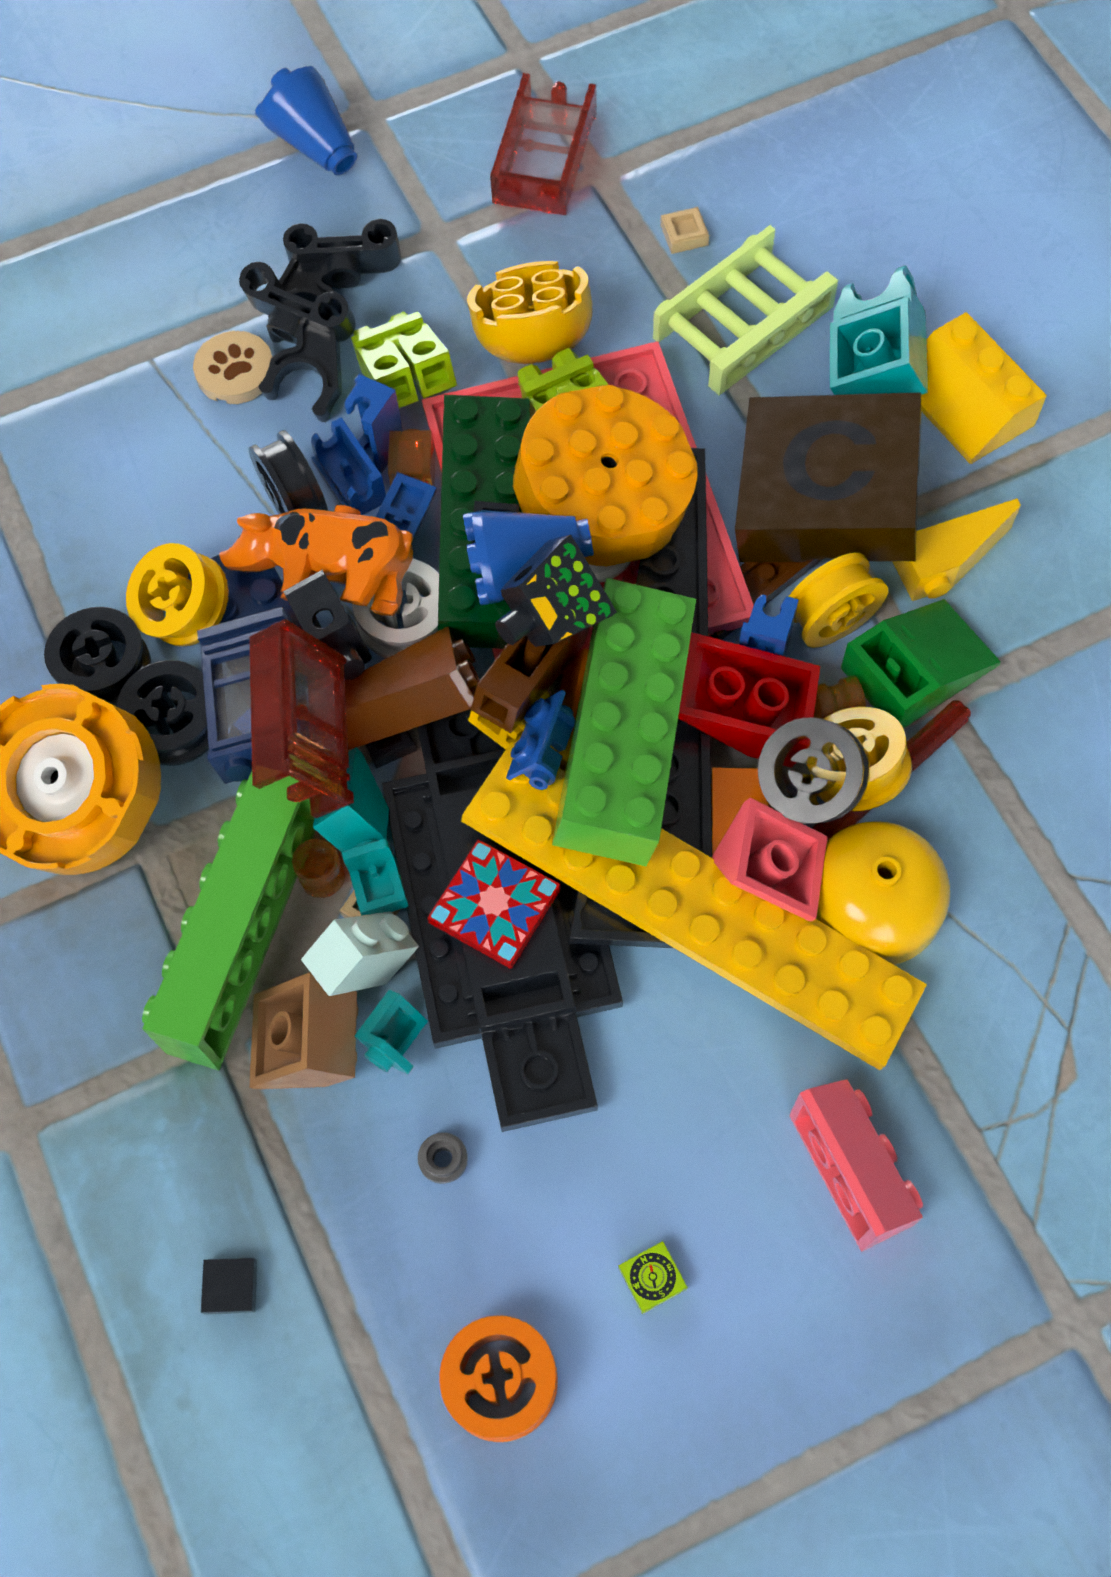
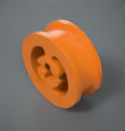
[439,1315,558,1442]

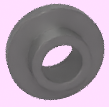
[418,1133,468,1184]

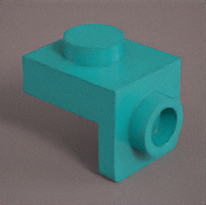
[342,839,409,916]
[354,989,428,1074]

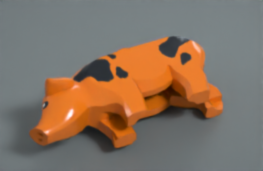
[219,505,413,616]

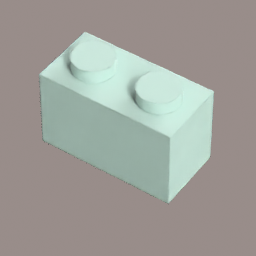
[301,912,419,996]

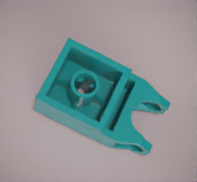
[830,265,928,395]

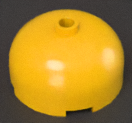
[467,261,593,364]
[816,821,950,965]

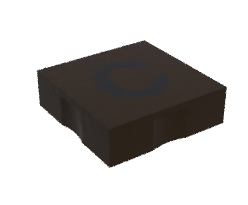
[735,392,921,562]

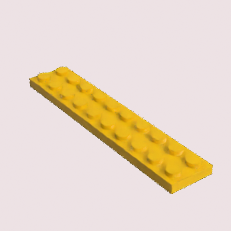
[461,741,927,1070]

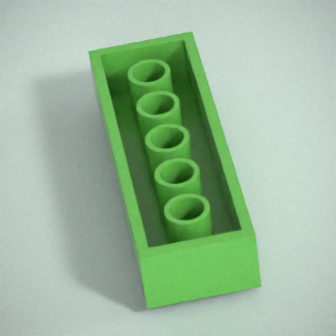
[552,578,696,866]
[142,765,317,1071]

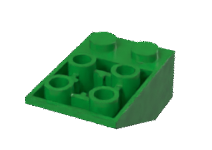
[840,599,1001,729]

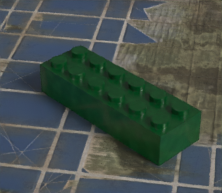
[437,394,530,649]

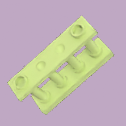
[653,225,838,396]

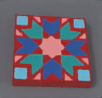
[427,840,561,969]

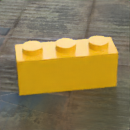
[921,312,1047,465]

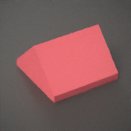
[712,798,827,922]

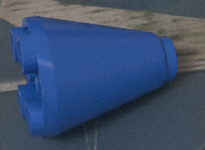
[255,66,357,175]
[463,510,594,606]

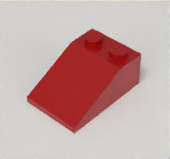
[678,632,820,768]

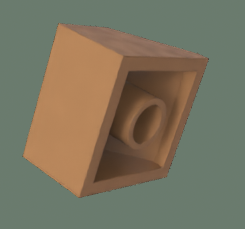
[249,972,358,1089]

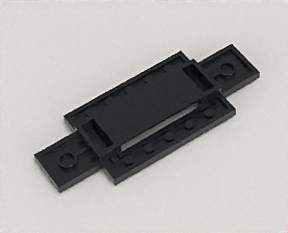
[382,679,623,1132]

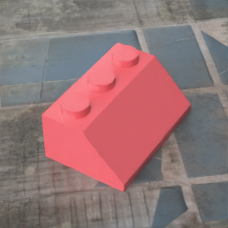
[789,1079,923,1252]

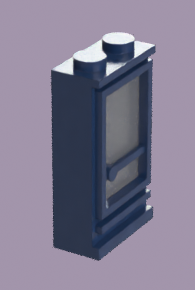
[197,607,312,784]

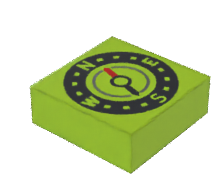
[618,1241,688,1315]

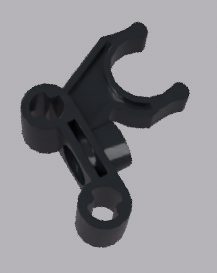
[267,219,401,343]
[239,262,356,422]

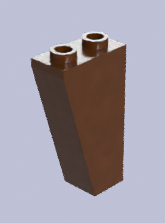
[307,626,480,755]
[471,627,590,733]

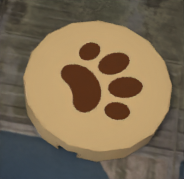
[193,331,272,404]

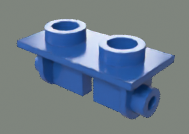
[506,690,576,790]

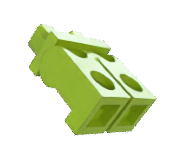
[351,311,457,408]
[517,348,608,419]

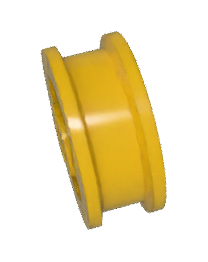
[126,543,228,647]
[789,553,888,648]
[806,707,912,811]

